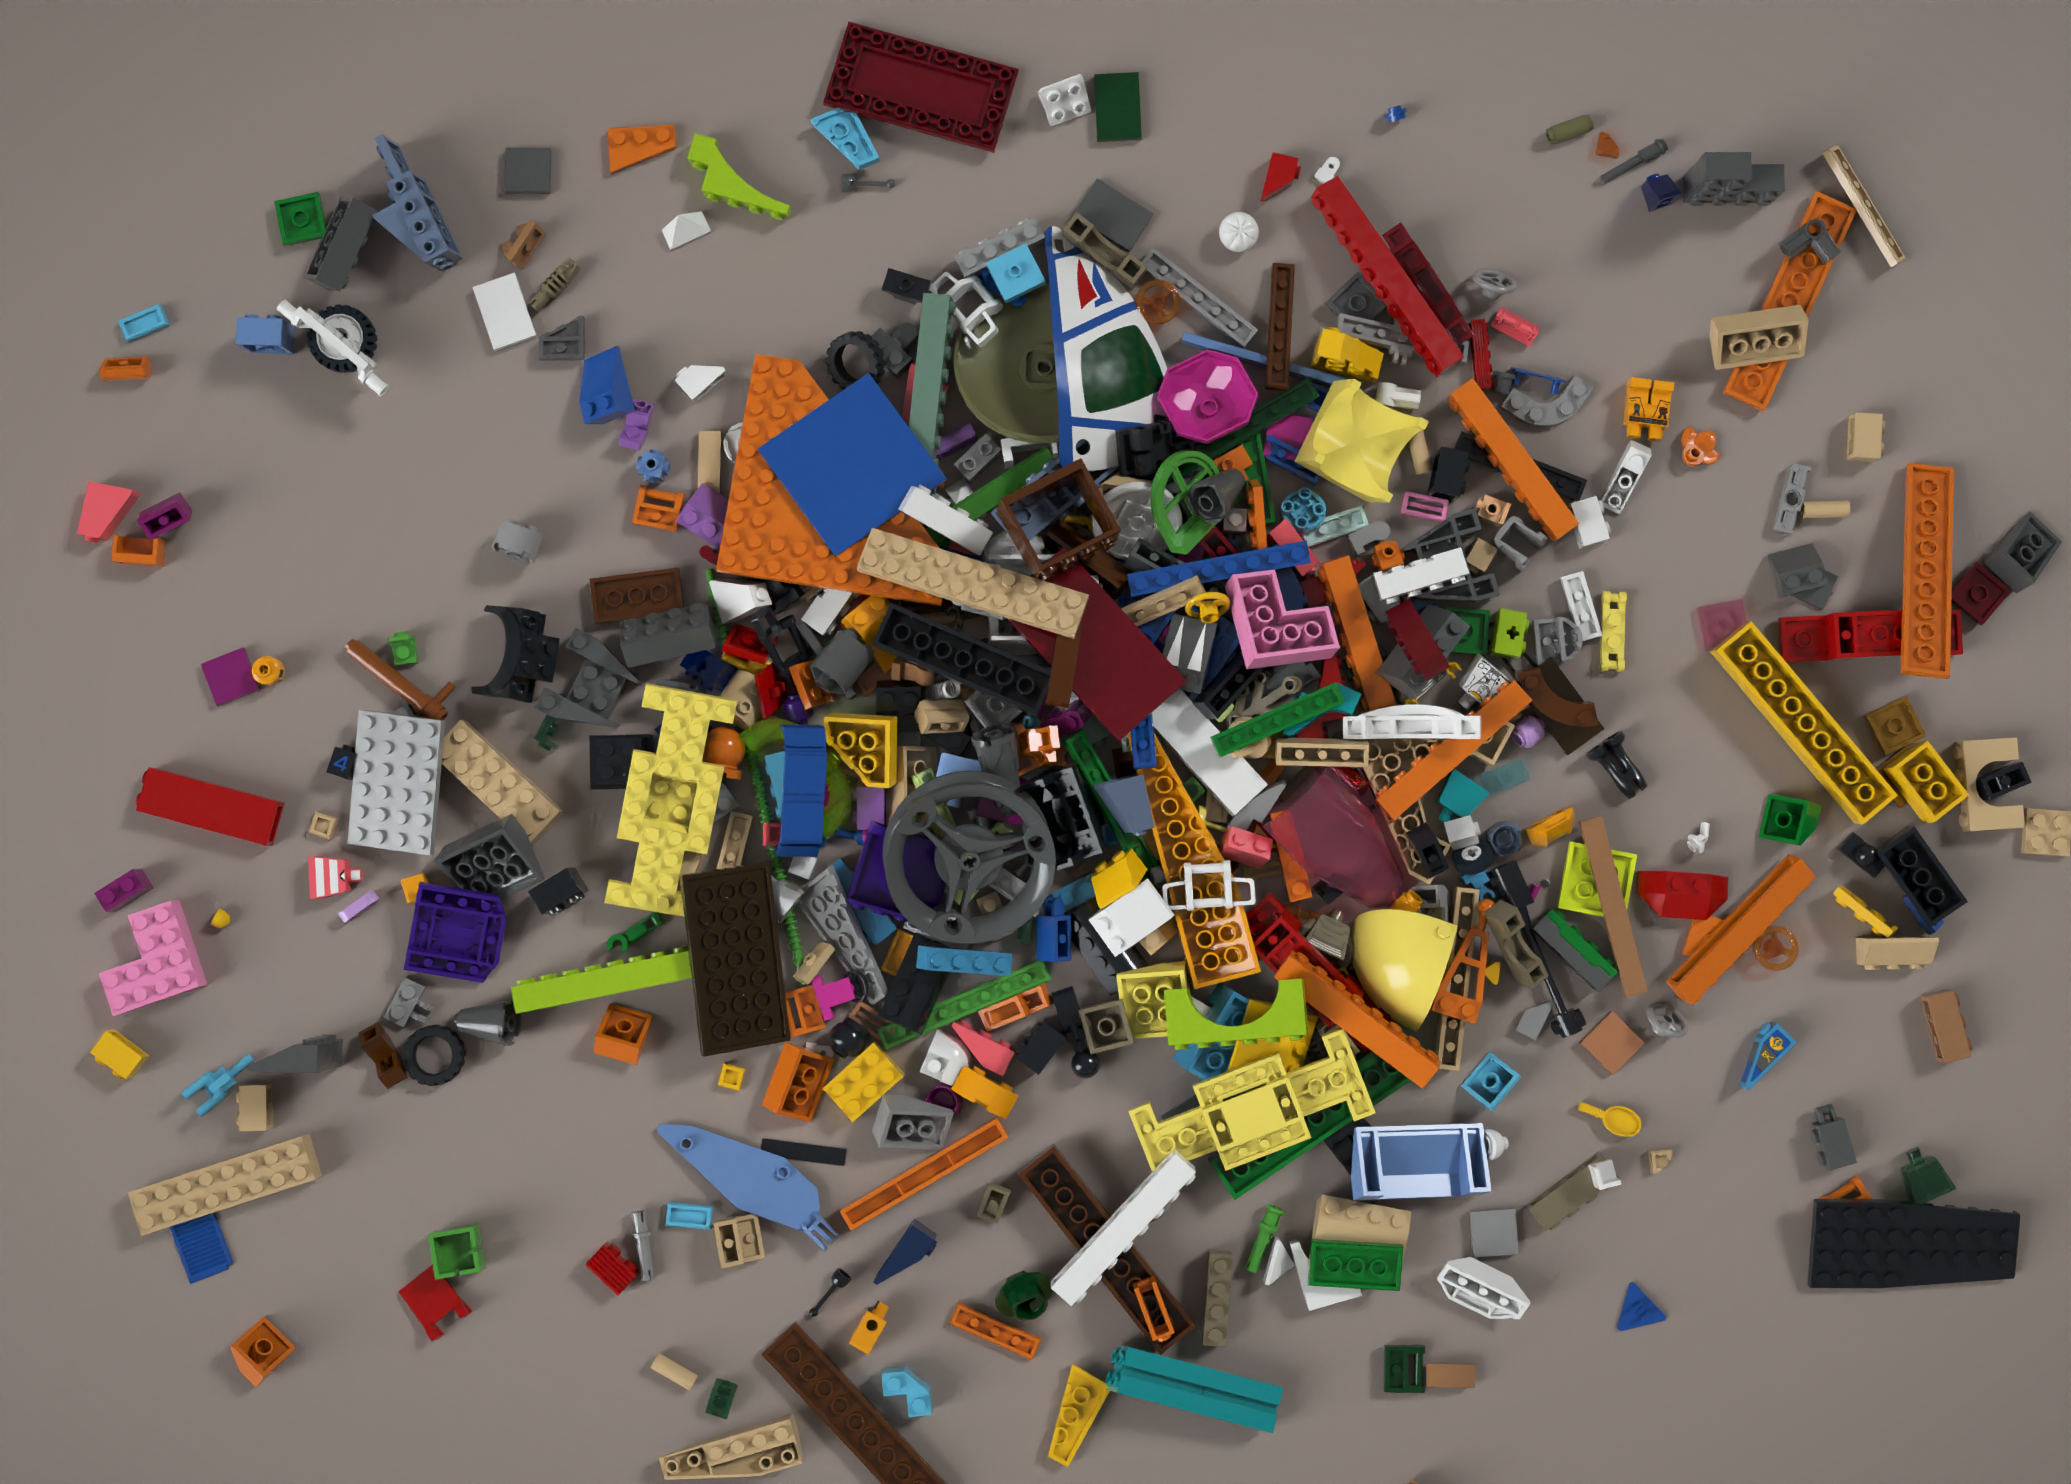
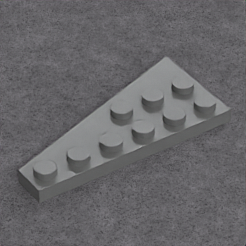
[797,864,889,1006]

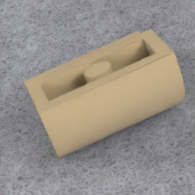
[713,1213,765,1269]

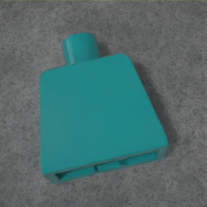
[1436,769,1489,823]

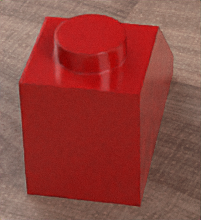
[1260,152,1301,202]

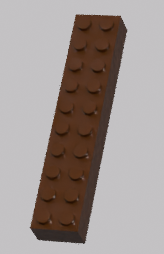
[1018,1143,1196,1355]

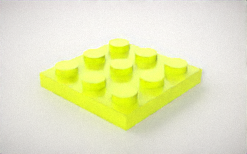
[1557,841,1637,917]

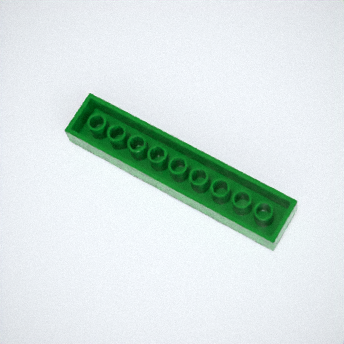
[1208,1049,1411,1200]

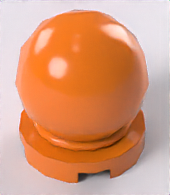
[703,726,746,780]

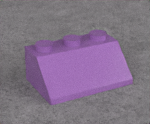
[676,483,729,549]

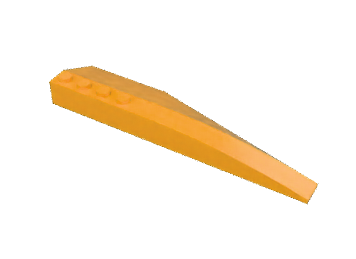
[1127,732,1261,989]

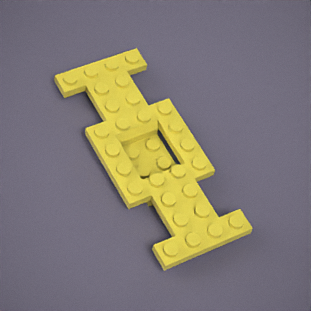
[604,683,737,917]
[1128,1028,1376,1172]

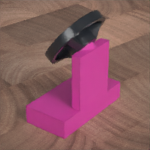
[811,970,869,1021]

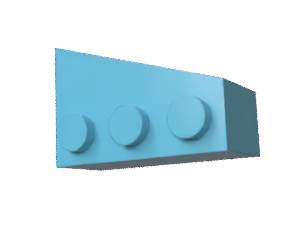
[764,751,785,819]

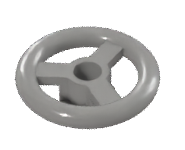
[1473,269,1517,298]
[1646,1003,1688,1038]

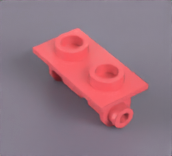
[1490,307,1540,347]

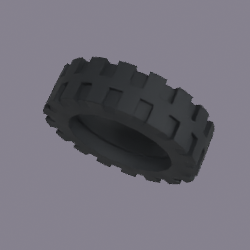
[825,331,886,390]
[402,1025,466,1086]

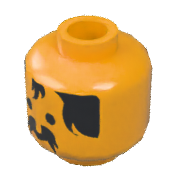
[252,656,285,686]

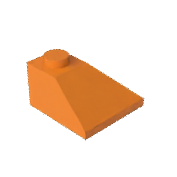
[230,1317,296,1387]

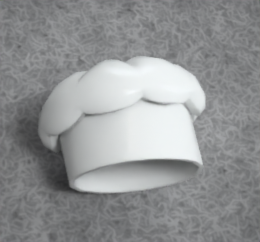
[1219,212,1259,252]

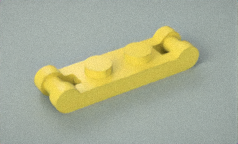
[1600,591,1627,672]

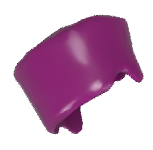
[925,1083,963,1117]

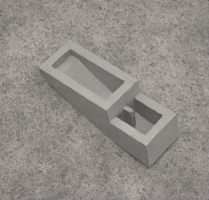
[1227,779,1287,830]

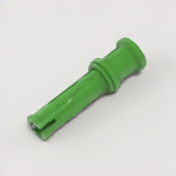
[1244,1203,1286,1274]

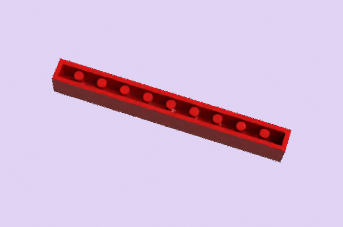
[1311,176,1464,378]

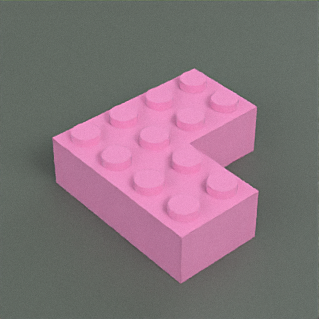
[1225,570,1340,669]
[99,900,208,1016]

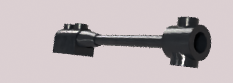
[1488,861,1586,1038]

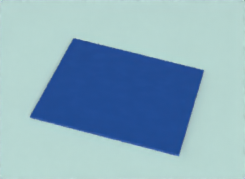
[757,373,947,557]

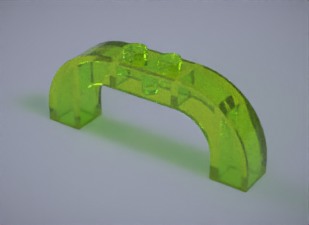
[739,719,852,839]

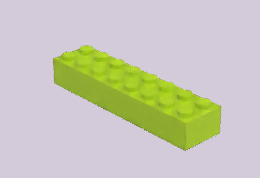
[511,946,692,1014]

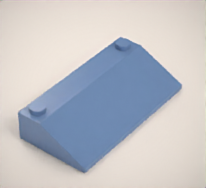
[1351,1123,1491,1201]

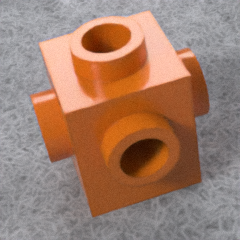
[1370,541,1405,573]

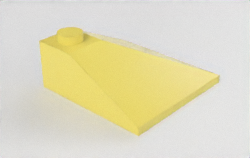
[1116,961,1190,1039]

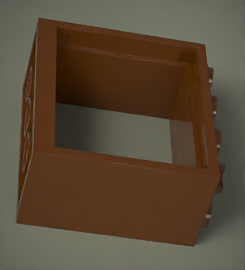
[997,458,1121,581]

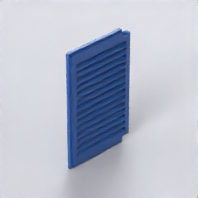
[169,1212,233,1284]

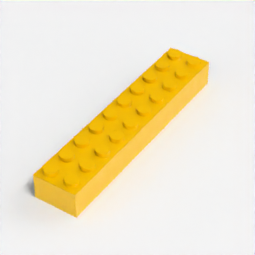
[1710,621,1898,824]

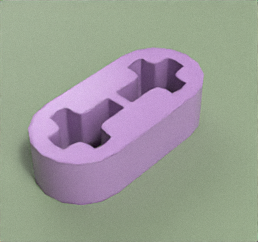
[338,890,380,924]

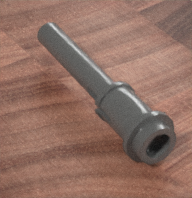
[1600,138,1668,184]

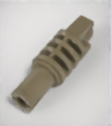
[528,258,581,312]

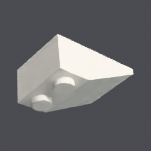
[1089,878,1175,957]

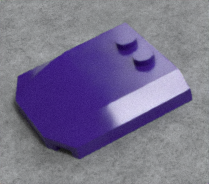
[403,882,507,983]

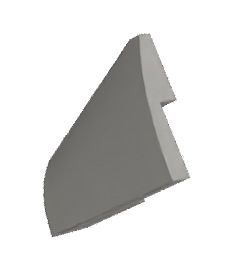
[771,876,804,925]

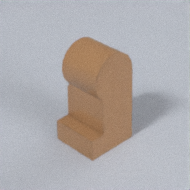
[891,657,936,686]

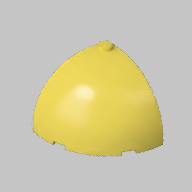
[1351,909,1458,1032]

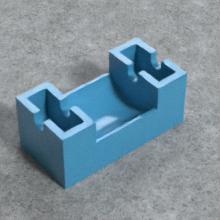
[1172,983,1249,1080]

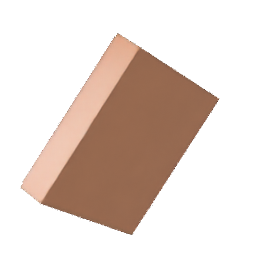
[1579,1011,1645,1075]

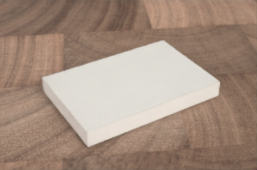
[473,273,537,351]

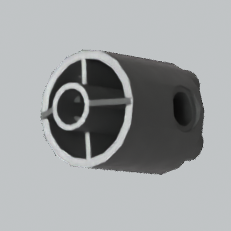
[810,629,875,694]

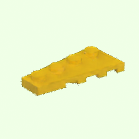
[1048,1363,1110,1467]

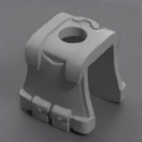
[1492,516,1548,572]

